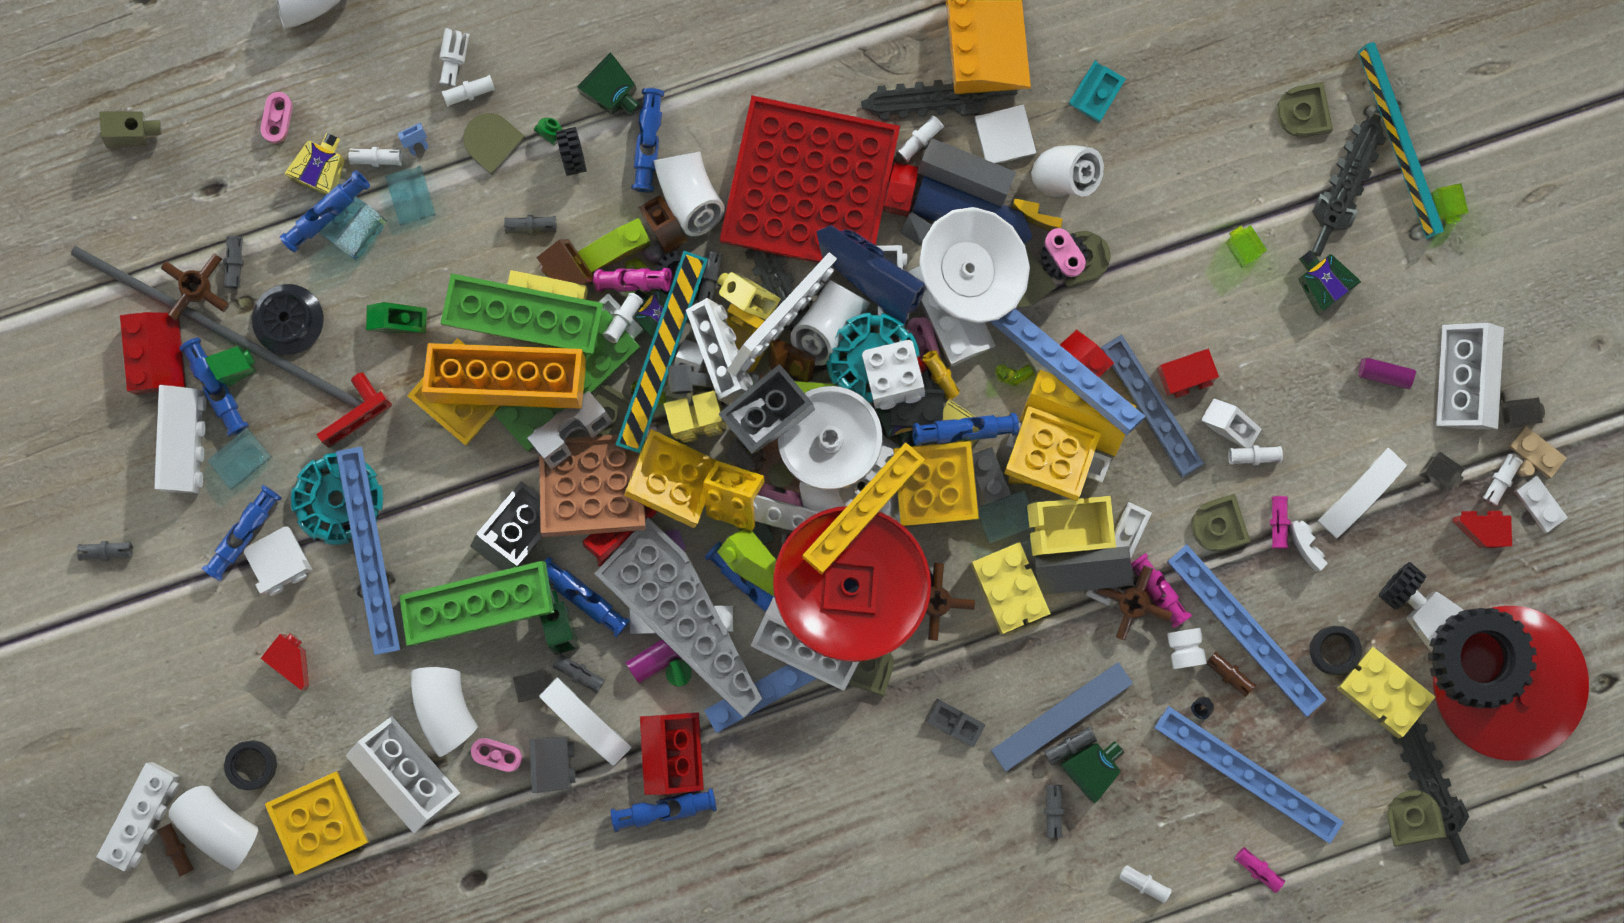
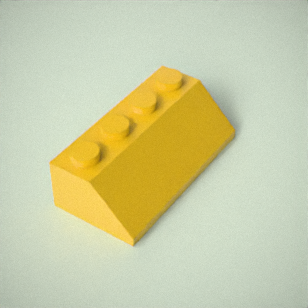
[1019,370,1136,457]

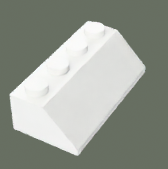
[908,266,996,368]
[1436,323,1504,429]
[154,385,207,494]
[751,597,859,691]
[346,716,460,833]

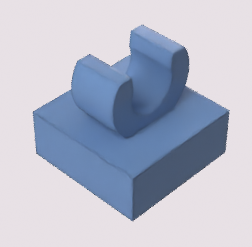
[398,122,428,156]

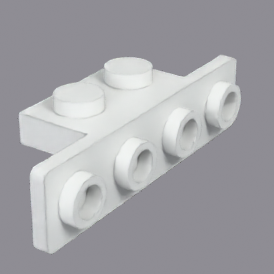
[753,495,819,531]

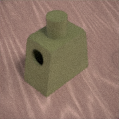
[99,111,162,148]

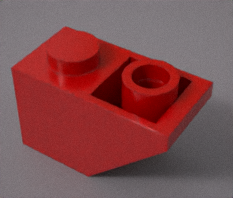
[1453,511,1512,548]

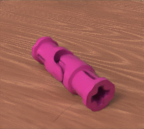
[593,268,673,292]
[1132,553,1192,628]

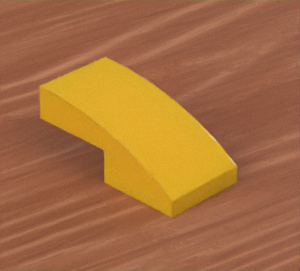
[1012,199,1063,231]

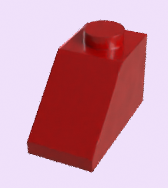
[883,162,919,217]
[1060,329,1114,377]
[260,633,309,690]

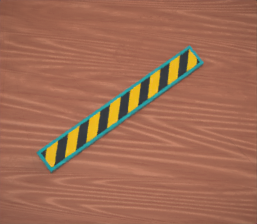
[1358,42,1444,240]
[616,251,708,453]

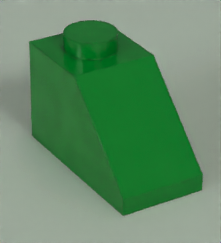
[366,302,427,334]
[204,346,256,387]

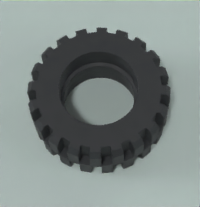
[1428,608,1537,708]

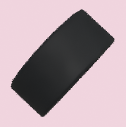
[1310,626,1362,675]
[224,740,277,791]

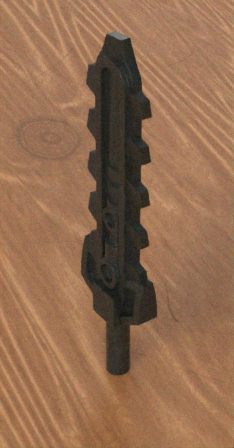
[861,80,1017,121]
[1312,113,1387,257]
[745,249,810,332]
[1392,720,1470,865]

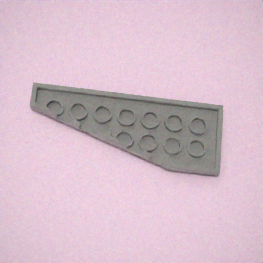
[594,517,763,718]

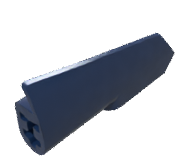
[913,176,1033,244]
[816,225,926,325]

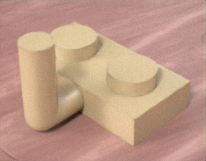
[1508,426,1567,479]

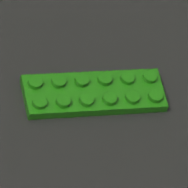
[440,273,604,355]
[494,309,641,452]
[399,561,554,647]

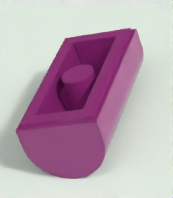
[1358,358,1416,390]
[625,639,681,684]

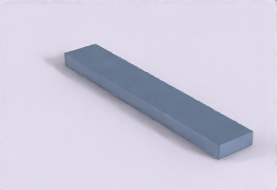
[1100,334,1204,478]
[991,662,1133,772]

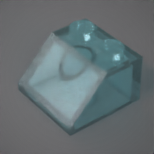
[319,197,387,261]

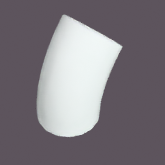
[276,0,341,29]
[1031,145,1104,198]
[654,152,725,237]
[791,279,870,365]
[411,667,478,757]
[169,786,258,871]

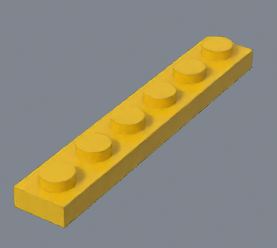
[802,442,925,575]

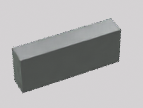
[917,138,1016,207]
[1036,546,1134,595]

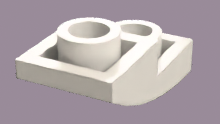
[1288,520,1328,572]

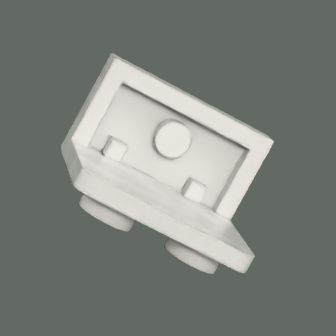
[862,340,925,410]
[244,527,312,596]

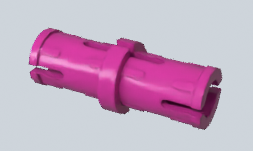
[1270,496,1290,549]
[1234,847,1285,893]

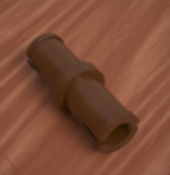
[1206,651,1256,697]
[156,823,194,877]

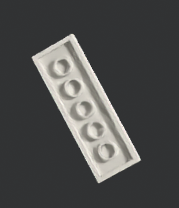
[727,252,837,377]

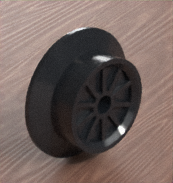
[252,284,324,355]

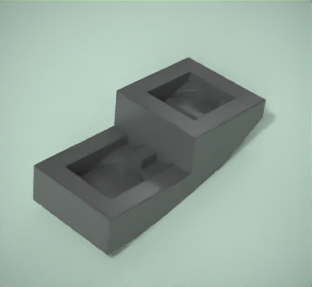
[925,699,985,748]

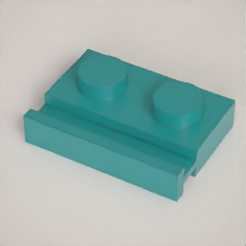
[1068,60,1126,123]

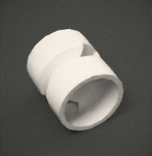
[1167,628,1207,669]

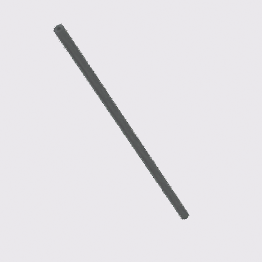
[71,246,363,408]

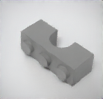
[527,391,613,470]

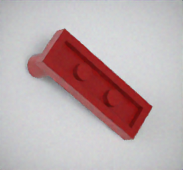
[316,372,392,448]
[582,506,657,567]

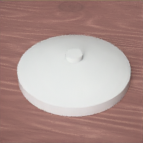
[778,386,882,490]

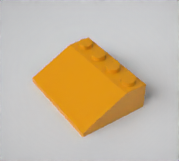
[946,0,1031,94]

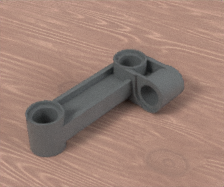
[668,365,760,394]

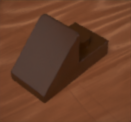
[769,339,816,382]

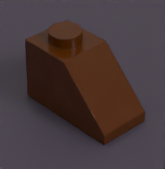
[638,195,688,253]
[536,239,594,285]

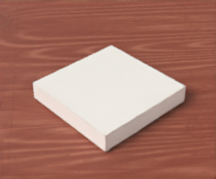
[974,105,1036,164]

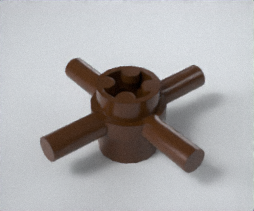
[161,253,229,320]
[926,563,975,641]
[1096,565,1173,640]

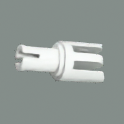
[439,28,470,87]

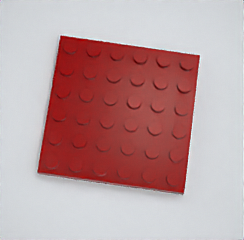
[719,95,900,263]

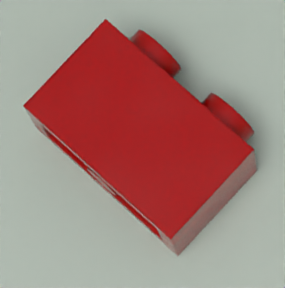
[1157,348,1219,399]

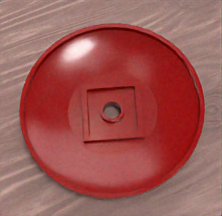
[773,506,931,662]
[1433,606,1589,761]

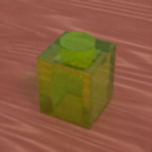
[1431,183,1469,225]
[1225,225,1268,268]

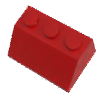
[120,312,186,395]
[640,712,704,795]

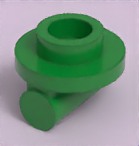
[534,118,562,145]
[666,659,692,687]

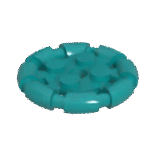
[826,313,920,403]
[291,453,384,545]

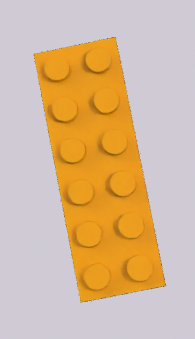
[422,343,587,409]

